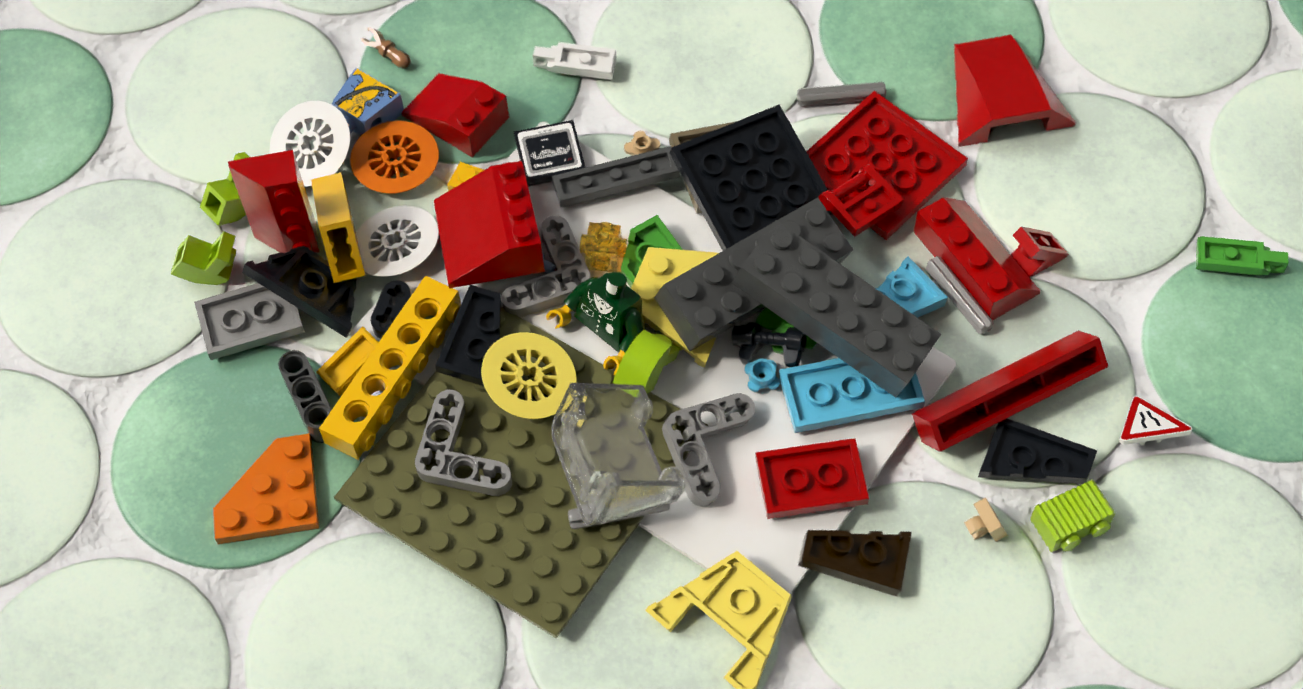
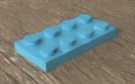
[779,358,925,433]

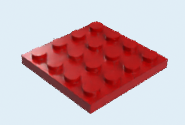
[806,91,968,240]

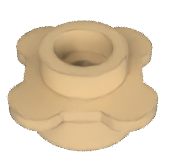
[624,131,660,156]

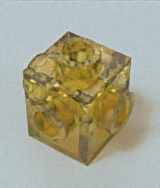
[580,222,627,272]

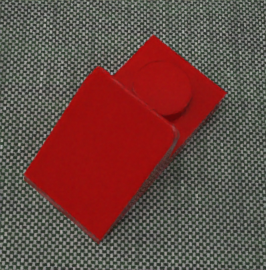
[1011,226,1069,277]

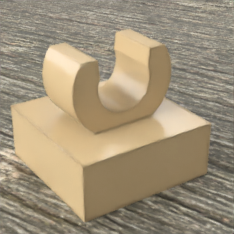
[964,497,1007,542]

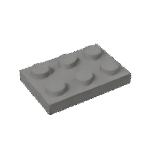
[194,283,305,360]

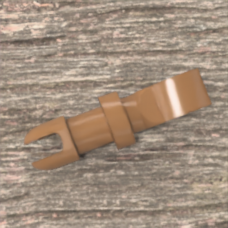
[361,27,411,69]

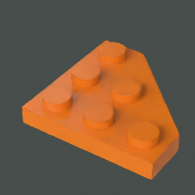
[213,433,319,544]

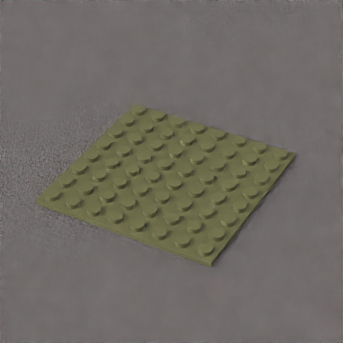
[334,307,708,639]

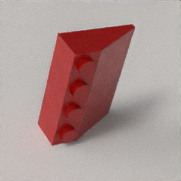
[434,161,545,289]

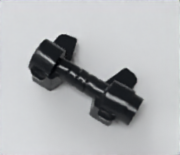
[731,322,807,368]

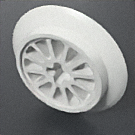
[270,101,350,186]
[356,206,439,277]

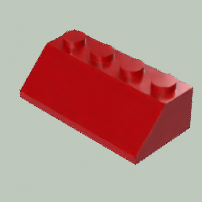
[228,150,320,253]
[914,197,1041,320]

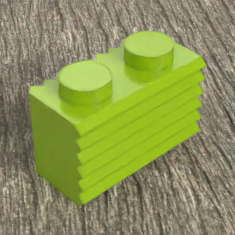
[1030,479,1116,552]

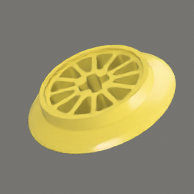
[481,332,577,419]

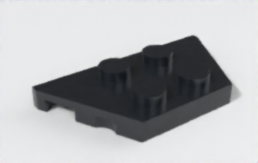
[242,245,357,338]

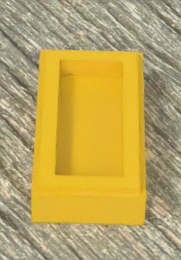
[316,326,379,396]

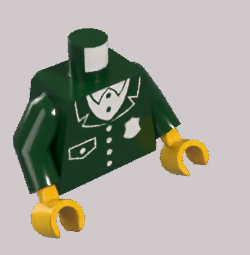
[546,272,646,375]

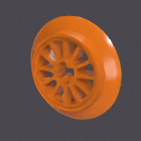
[350,121,439,193]

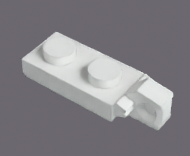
[533,42,617,80]

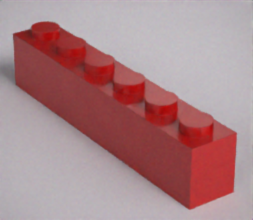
[912,330,1109,452]

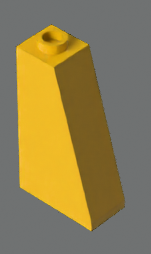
[311,172,365,283]

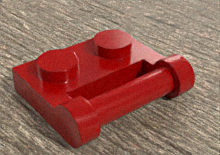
[818,164,904,237]

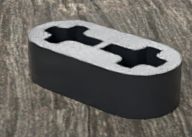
[370,280,411,339]

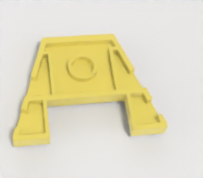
[631,247,718,367]
[645,551,792,689]

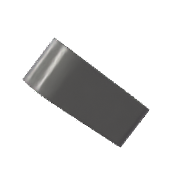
[278,350,331,443]

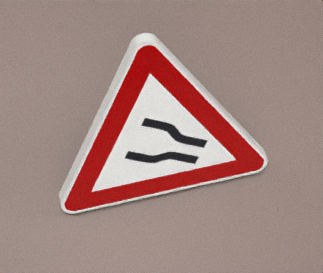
[1119,396,1192,445]

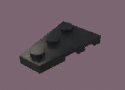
[435,285,501,386]
[978,418,1097,484]

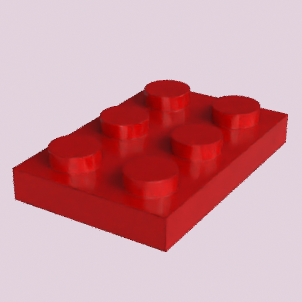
[755,438,869,519]

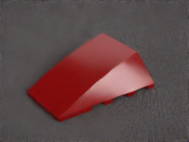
[954,35,1076,147]

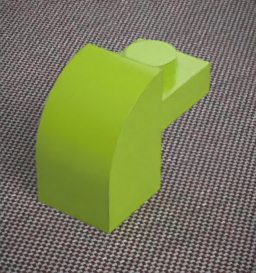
[200,152,250,226]
[171,231,236,285]
[612,330,680,398]

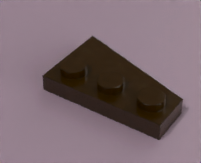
[798,530,912,597]

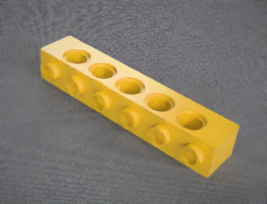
[319,276,461,460]

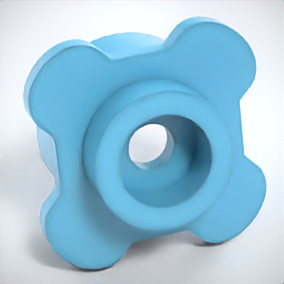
[744,359,780,392]

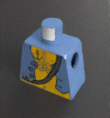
[331,68,404,136]

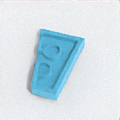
[875,256,948,318]

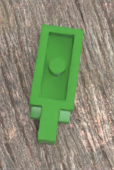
[1196,236,1288,276]

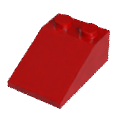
[401,73,509,158]

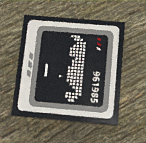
[514,120,586,186]

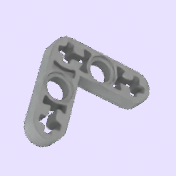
[502,216,591,317]
[415,390,512,496]
[662,393,755,507]

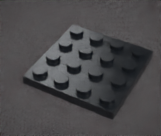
[670,104,833,251]

